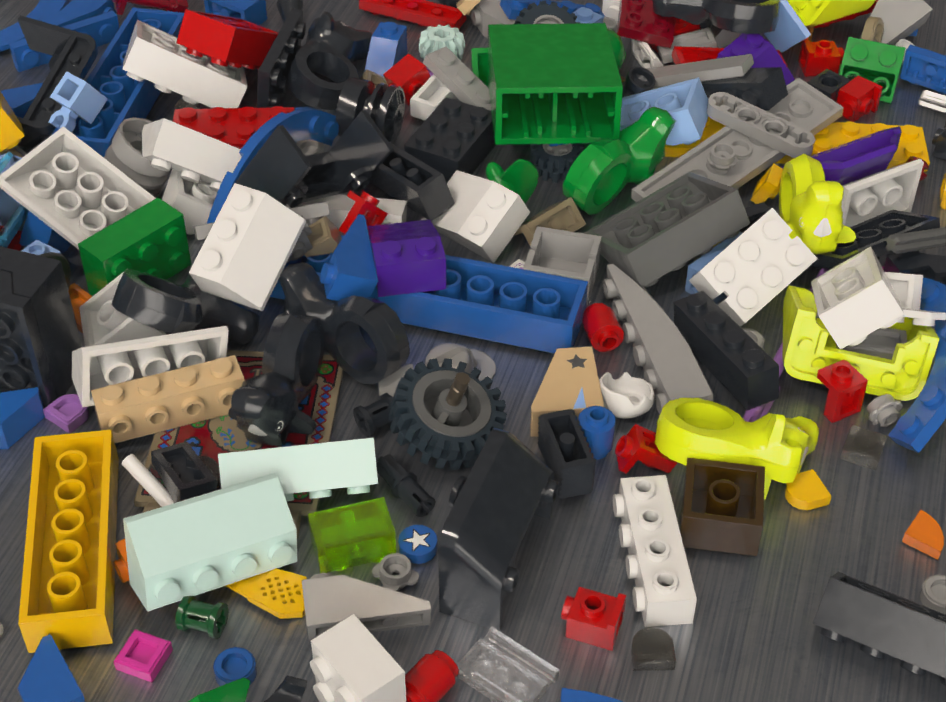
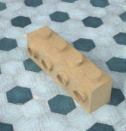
[91,355,244,443]

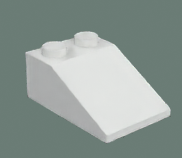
[421,170,530,263]
[811,247,904,350]

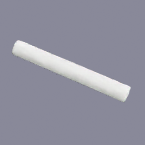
[122,454,173,507]

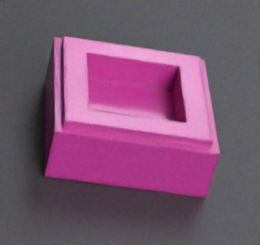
[113,629,173,683]

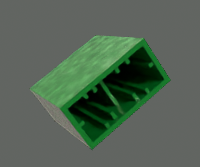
[487,23,623,145]

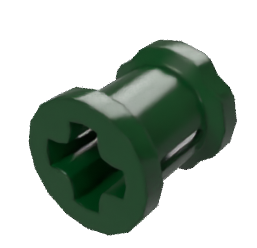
[175,596,229,639]

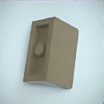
[513,197,586,246]

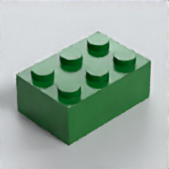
[78,198,191,296]

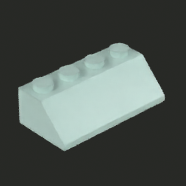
[218,438,378,501]
[123,473,297,612]

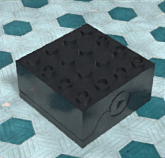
[0,246,82,408]

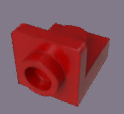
[339,190,388,234]
[817,360,868,423]
[615,424,677,474]

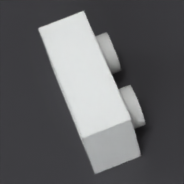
[410,74,458,121]

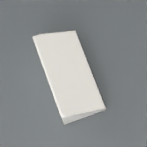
[631,39,664,69]

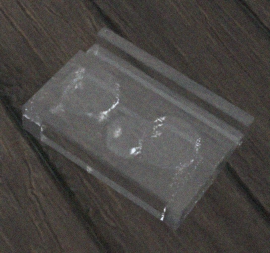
[456,626,559,702]

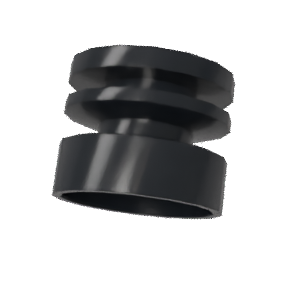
[336,77,405,145]

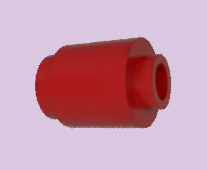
[582,303,624,352]
[405,650,459,702]

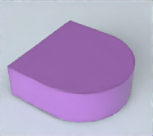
[43,394,89,434]

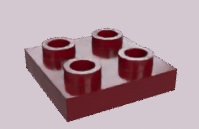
[617,0,675,48]

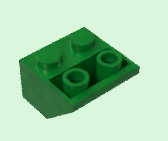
[839,37,906,104]

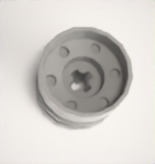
[104,117,172,198]

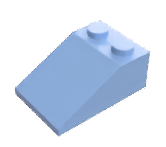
[620,77,708,146]

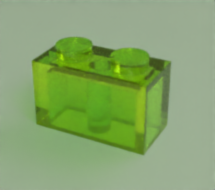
[308,497,396,573]

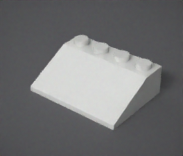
[123,20,248,109]
[0,126,156,250]

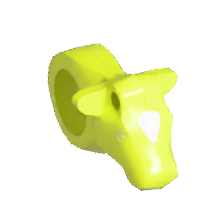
[779,154,856,255]
[655,398,819,499]

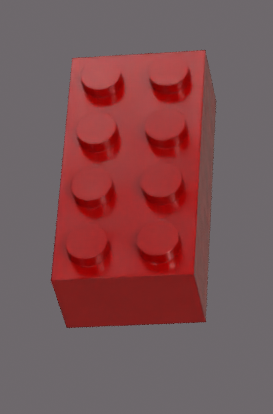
[176,9,279,70]
[172,106,294,149]

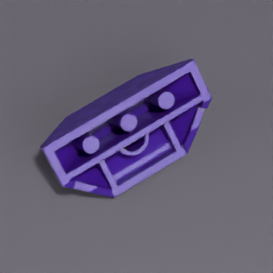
[781,126,902,185]

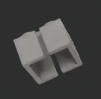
[523,226,602,308]

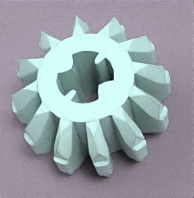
[418,24,465,60]

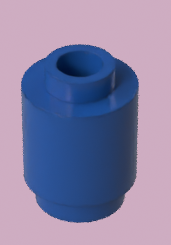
[578,406,616,460]

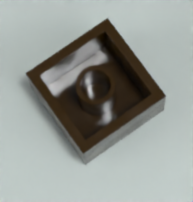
[680,458,765,556]

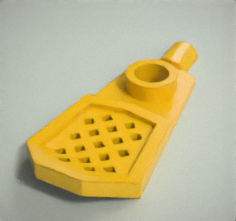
[225,568,307,619]

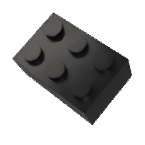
[404,98,496,184]

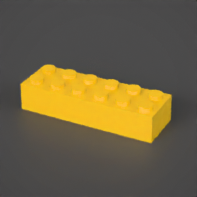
[18,429,119,653]

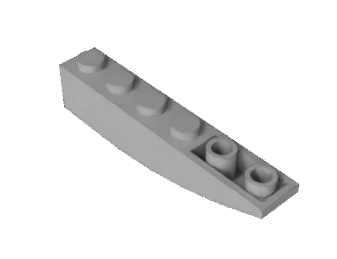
[602,264,713,415]

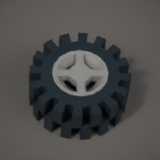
[530,143,585,183]

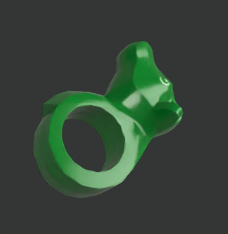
[563,107,676,215]

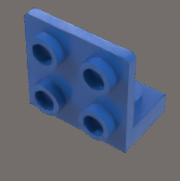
[900,45,946,95]

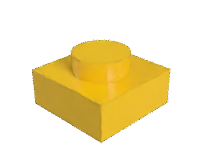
[751,163,783,204]

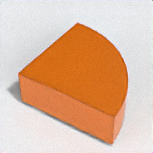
[902,510,944,560]

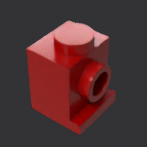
[798,37,844,77]
[836,75,883,122]
[561,587,627,651]

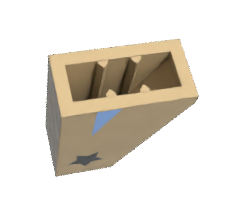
[530,346,604,437]

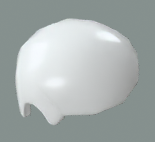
[599,372,655,419]

